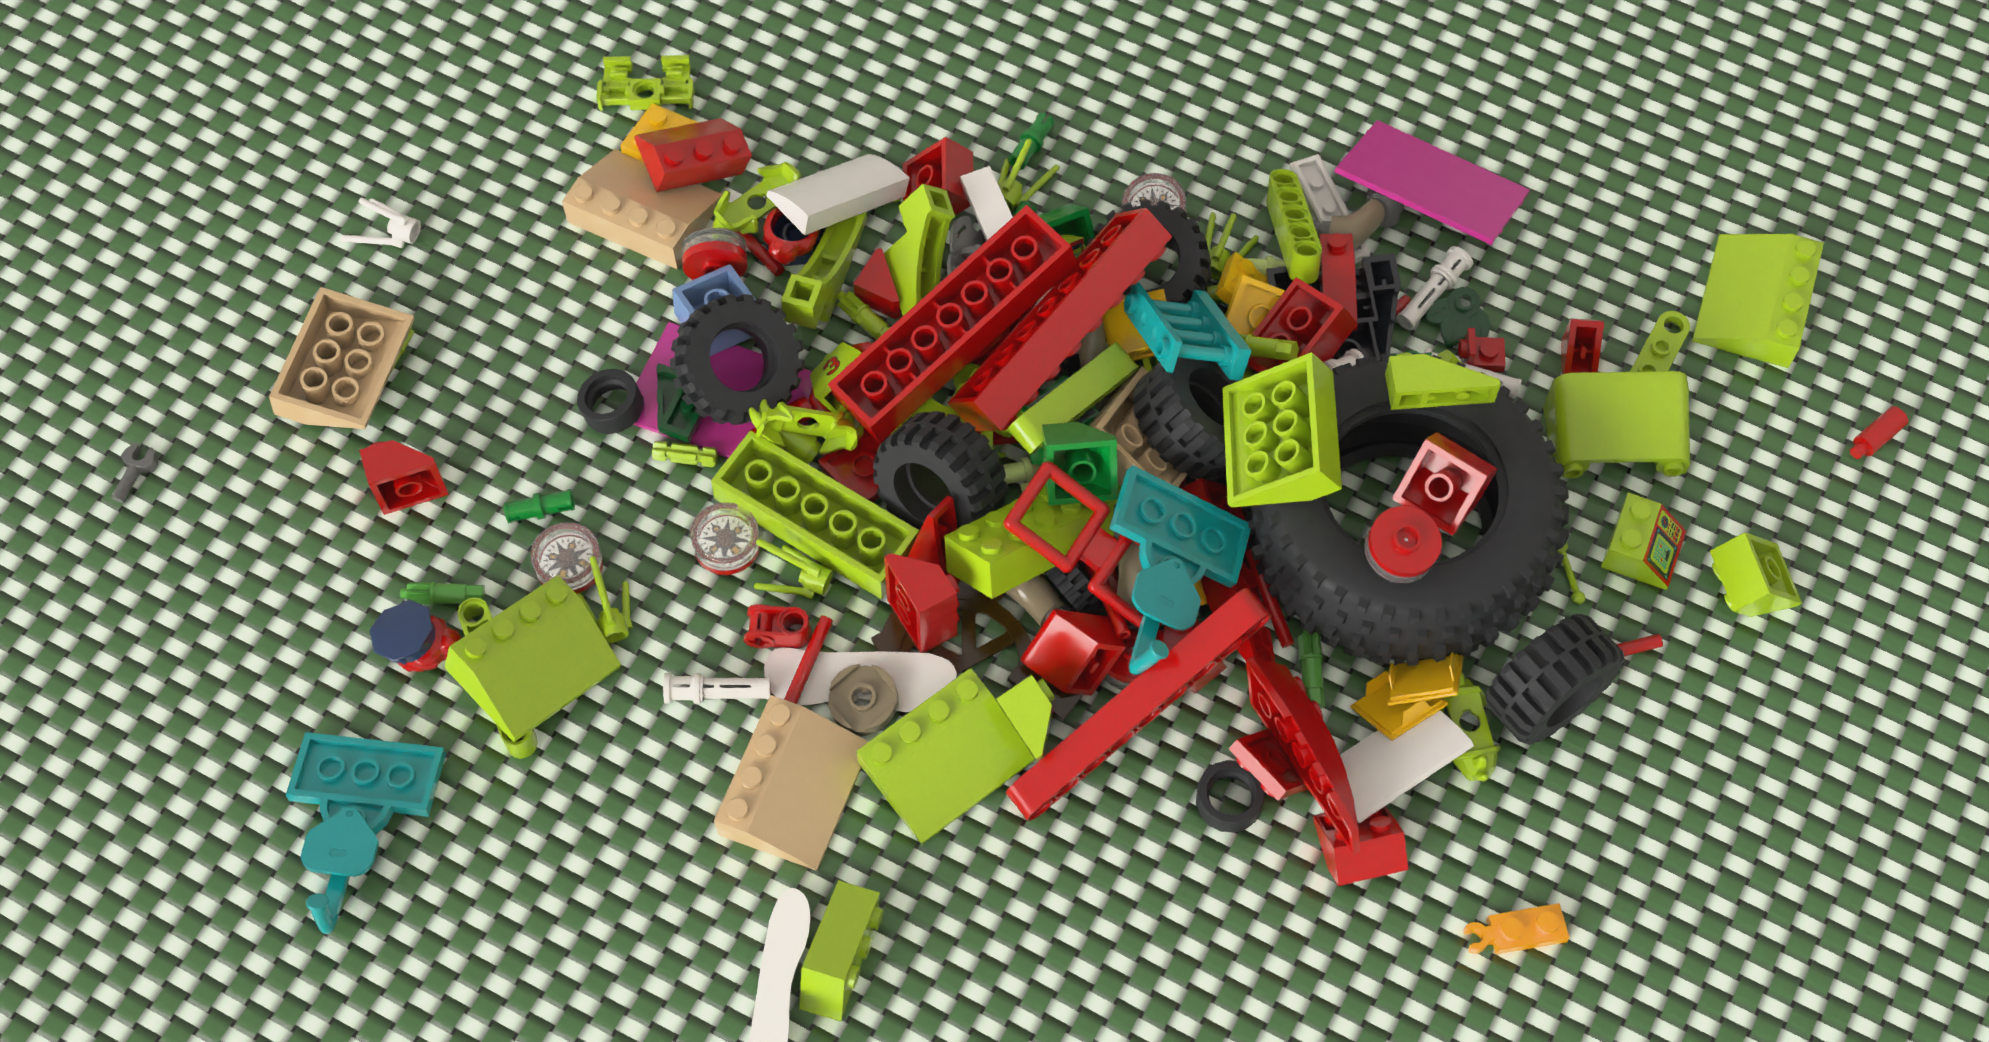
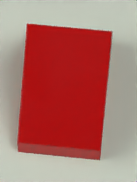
[853,248,901,319]
[1561,318,1604,375]

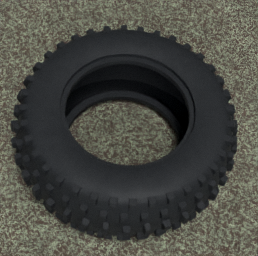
[1242,353,1570,666]

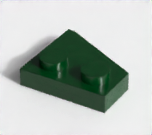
[656,363,703,444]

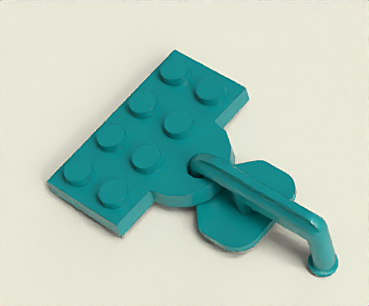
[1109,465,1251,675]
[286,732,446,934]

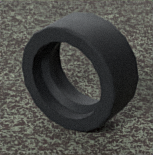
[577,368,644,434]
[1196,760,1265,833]

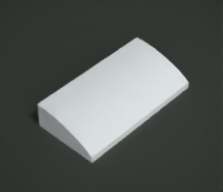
[767,154,909,235]
[1340,711,1473,823]

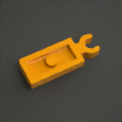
[1463,903,1570,954]

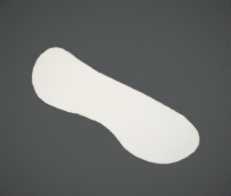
[764,648,957,712]
[748,888,810,1042]

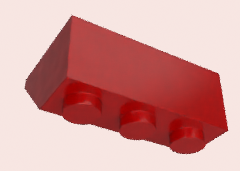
[634,118,752,192]
[1247,277,1358,374]
[884,553,960,653]

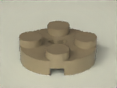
[828,664,899,736]

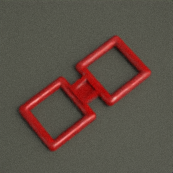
[1003,461,1162,629]

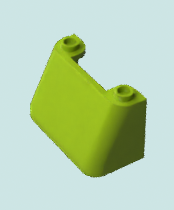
[1543,371,1690,479]

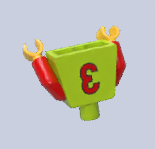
[808,342,872,413]

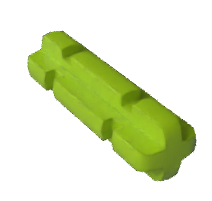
[652,441,718,467]

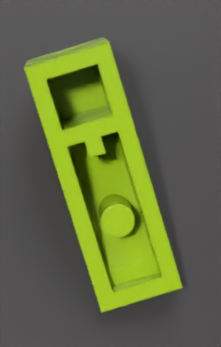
[1385,353,1501,410]

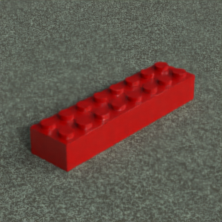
[827,205,1078,443]
[948,208,1172,431]

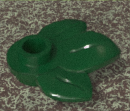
[1426,287,1490,348]

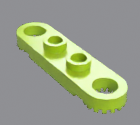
[1630,311,1690,372]

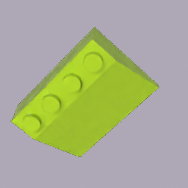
[1692,234,1824,368]
[1222,352,1342,507]
[444,575,621,742]
[856,668,1035,845]

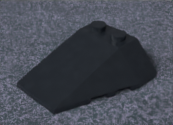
[1265,254,1401,366]

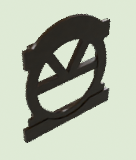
[871,580,1031,721]

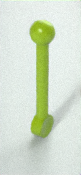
[1556,543,1585,604]

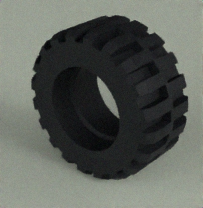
[1086,199,1212,304]
[670,294,804,425]
[1133,357,1238,480]
[873,411,1007,532]
[1486,614,1625,745]

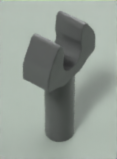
[111,443,158,503]

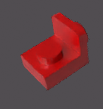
[1458,328,1506,373]

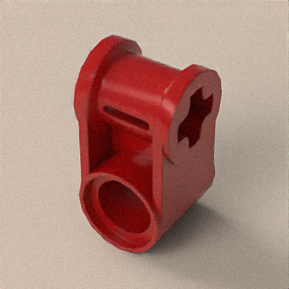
[744,604,812,649]

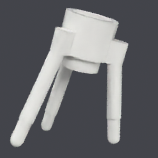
[340,198,421,249]

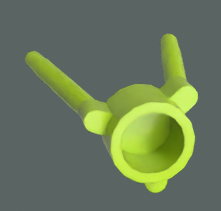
[998,139,1060,212]
[1205,212,1259,280]
[754,539,833,599]
[577,556,633,643]

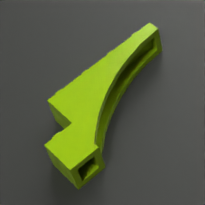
[884,184,955,316]
[781,211,868,329]

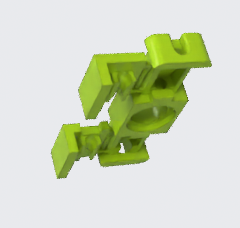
[596,55,695,111]

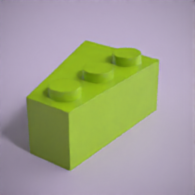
[799,880,884,1022]

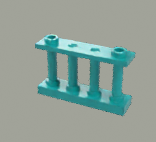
[1124,282,1252,381]

